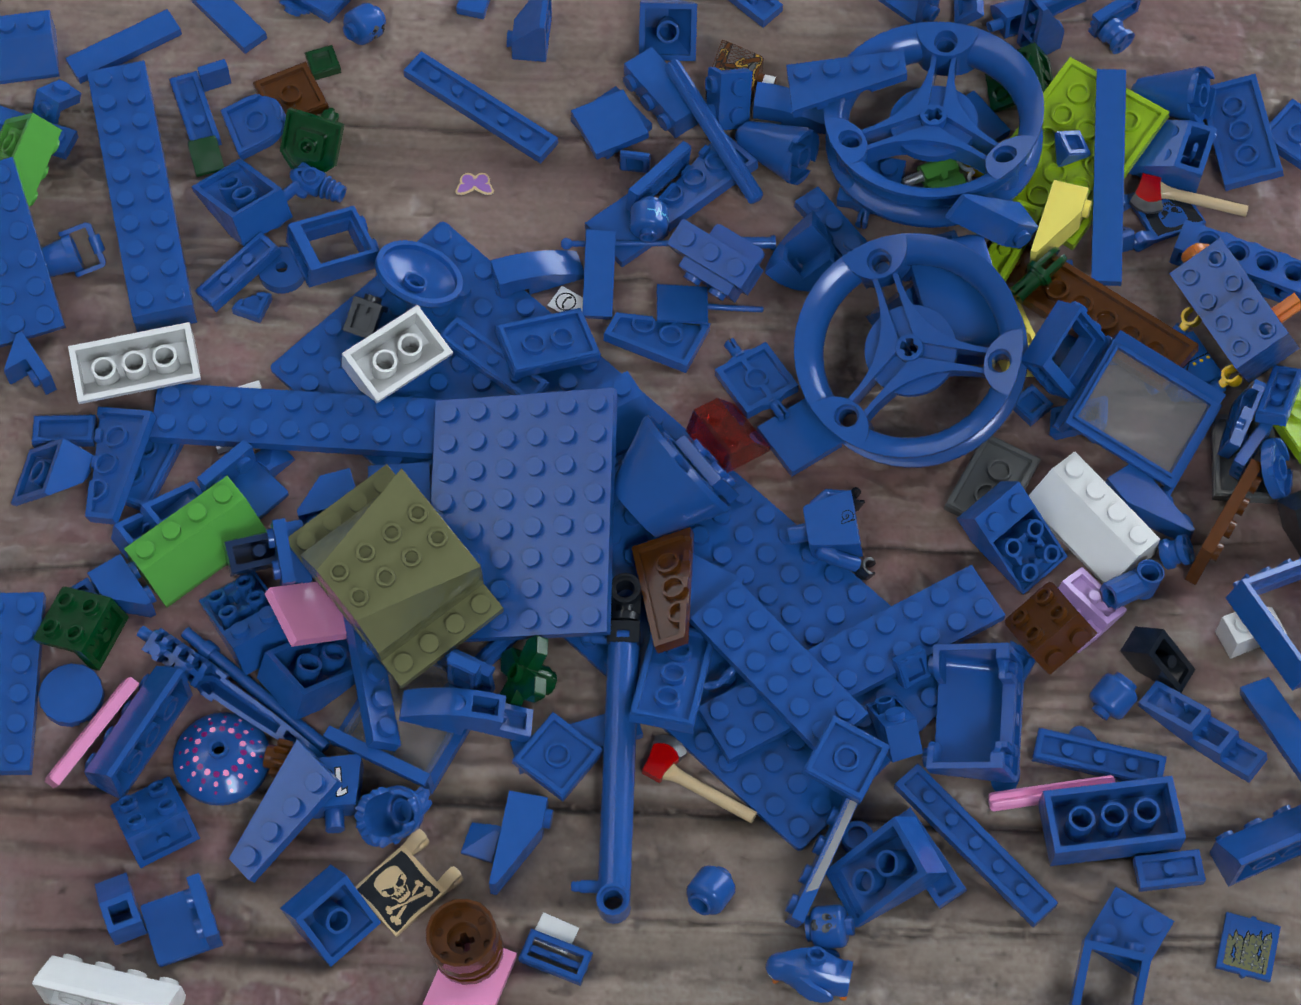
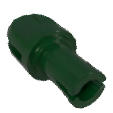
[1009,247,1067,303]

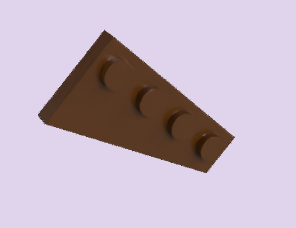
[1185,459,1263,585]
[632,527,694,653]

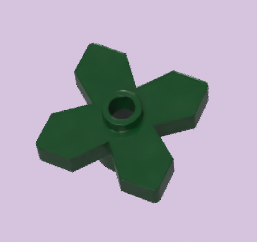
[500,635,557,707]

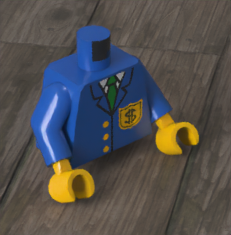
[1144,307,1242,404]

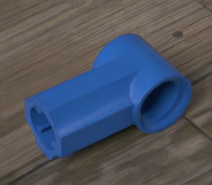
[1100,559,1165,610]

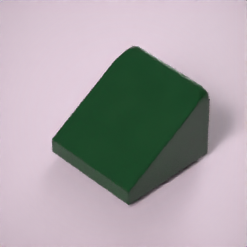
[188,135,224,177]

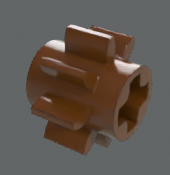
[263,738,294,778]

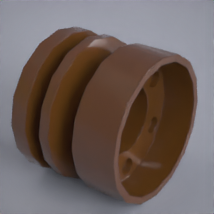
[426,899,504,985]

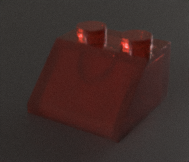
[686,398,771,472]

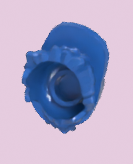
[354,785,432,848]

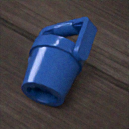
[42,222,106,277]

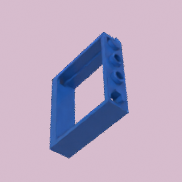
[1225,557,1301,691]

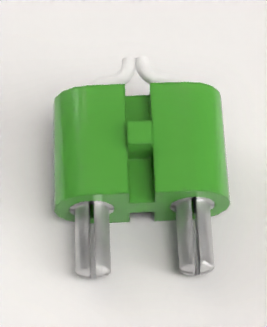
[902,159,975,188]

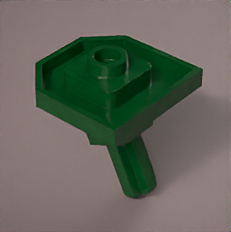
[280,107,345,172]

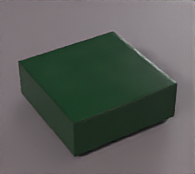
[305,45,341,80]

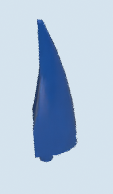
[986,0,1087,39]

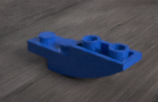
[399,688,534,743]

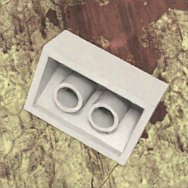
[342,305,453,403]

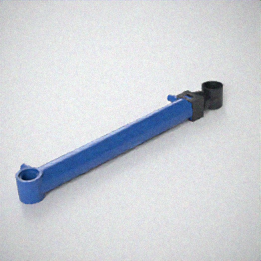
[571,573,642,924]

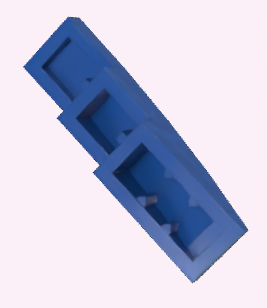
[1138,680,1268,783]

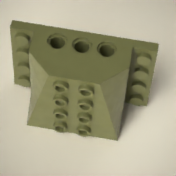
[288,464,504,689]

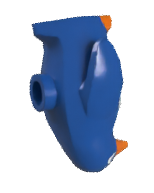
[765,946,854,1003]

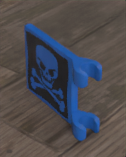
[1123,187,1206,252]

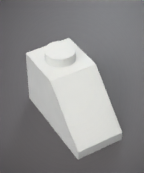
[1215,607,1287,659]

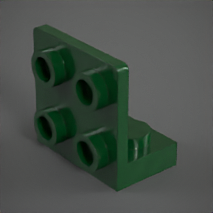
[985,42,1053,113]
[33,586,129,671]

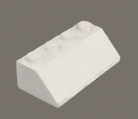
[68,322,201,404]
[1029,452,1160,584]
[32,954,186,1005]

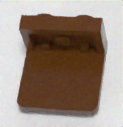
[1005,582,1098,675]

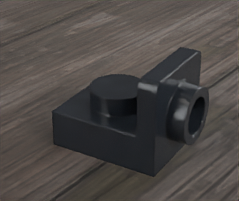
[343,293,388,338]

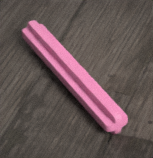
[988,775,1115,811]

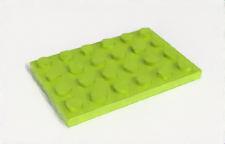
[982,57,1170,250]

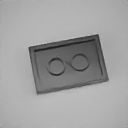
[1211,414,1276,504]
[944,436,1041,516]

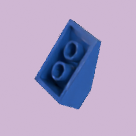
[191,158,293,246]
[257,639,355,721]
[826,816,947,928]

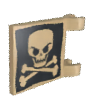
[355,829,463,937]

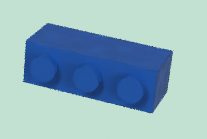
[623,47,699,138]
[667,219,763,296]

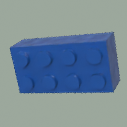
[1038,776,1186,866]

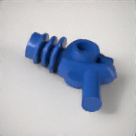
[283,162,347,203]

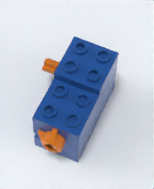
[1169,238,1301,383]

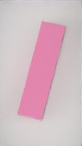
[44,677,139,788]

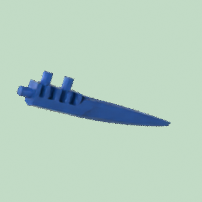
[137,626,327,758]

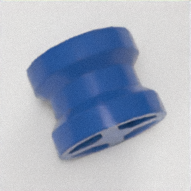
[1098,18,1135,54]
[1158,534,1195,570]

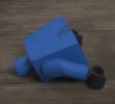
[787,487,876,580]

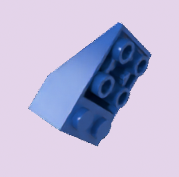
[1128,120,1218,193]
[956,481,1068,595]
[199,572,289,675]

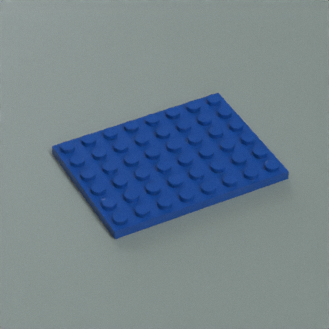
[431,387,617,642]

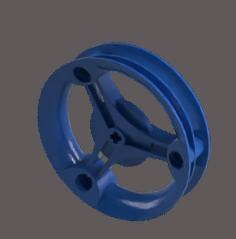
[824,21,1044,228]
[794,233,1028,468]

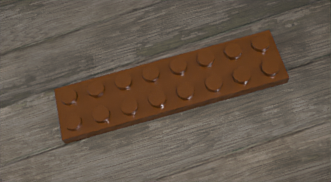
[986,240,1199,392]

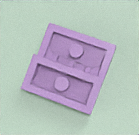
[1058,567,1127,653]

